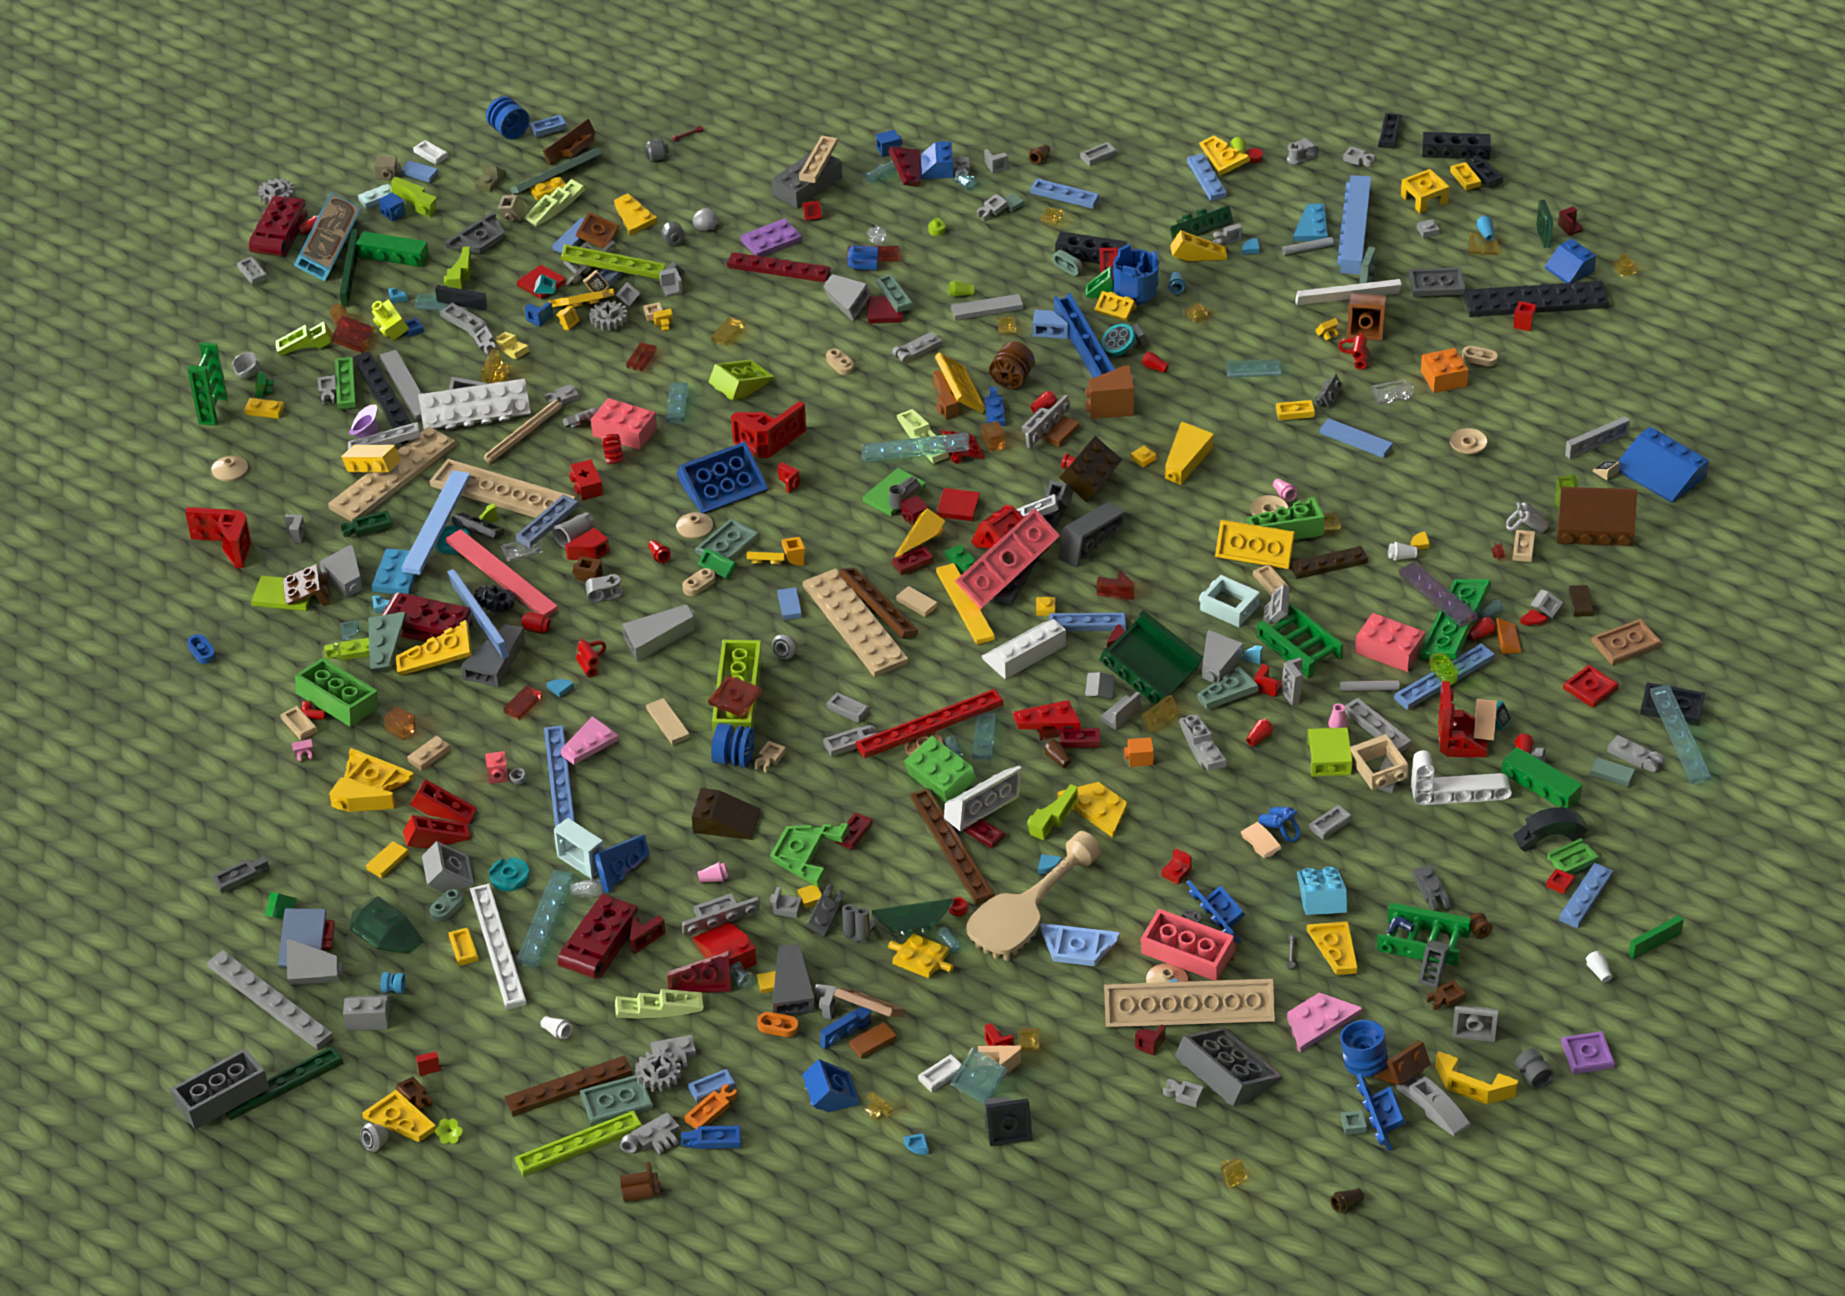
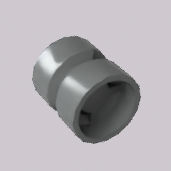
[1515,1048,1555,1089]

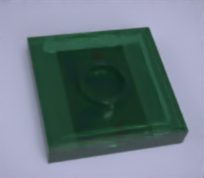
[1536,199,1553,248]

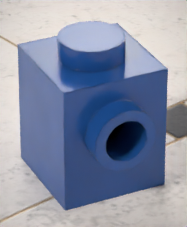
[876,130,903,157]
[378,192,406,221]

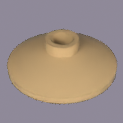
[1450,428,1487,454]
[212,456,248,481]
[1251,495,1288,516]
[676,512,713,539]
[1146,963,1188,983]

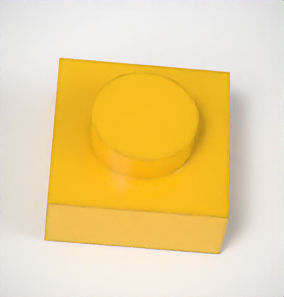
[1130,445,1156,468]
[1036,597,1055,616]

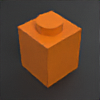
[1124,737,1154,767]

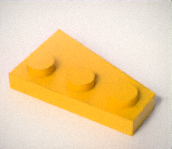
[1199,136,1250,176]
[614,193,657,236]
[1307,922,1357,975]
[362,1090,436,1142]

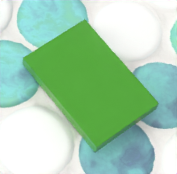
[863,468,926,516]

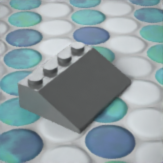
[1175,1027,1283,1106]

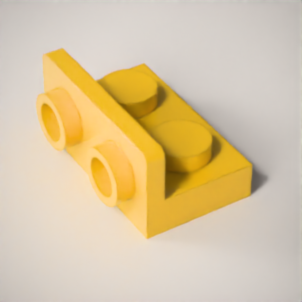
[1094,291,1137,321]

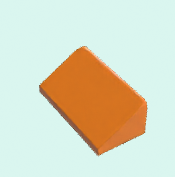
[1496,618,1521,654]

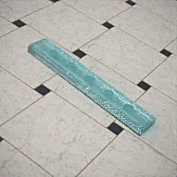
[861,432,970,462]
[1650,684,1711,784]
[517,870,573,967]

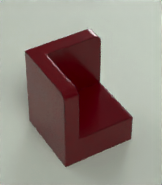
[1558,206,1583,236]
[1135,1024,1166,1056]

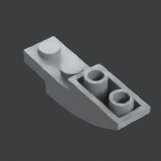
[1179,714,1227,771]
[1396,1075,1470,1136]

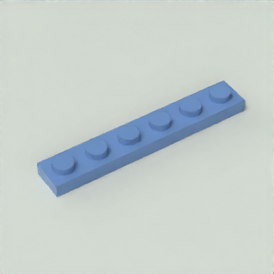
[1394,643,1495,710]

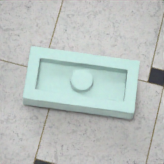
[358,184,391,209]

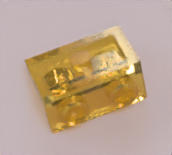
[481,349,511,384]

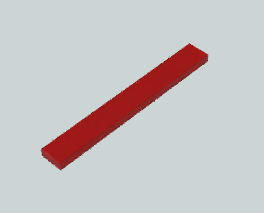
[856,689,1004,759]

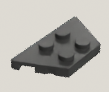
[445,211,506,254]

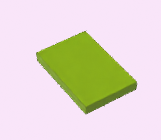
[251,576,312,611]

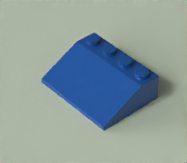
[1618,427,1709,503]
[677,441,768,513]

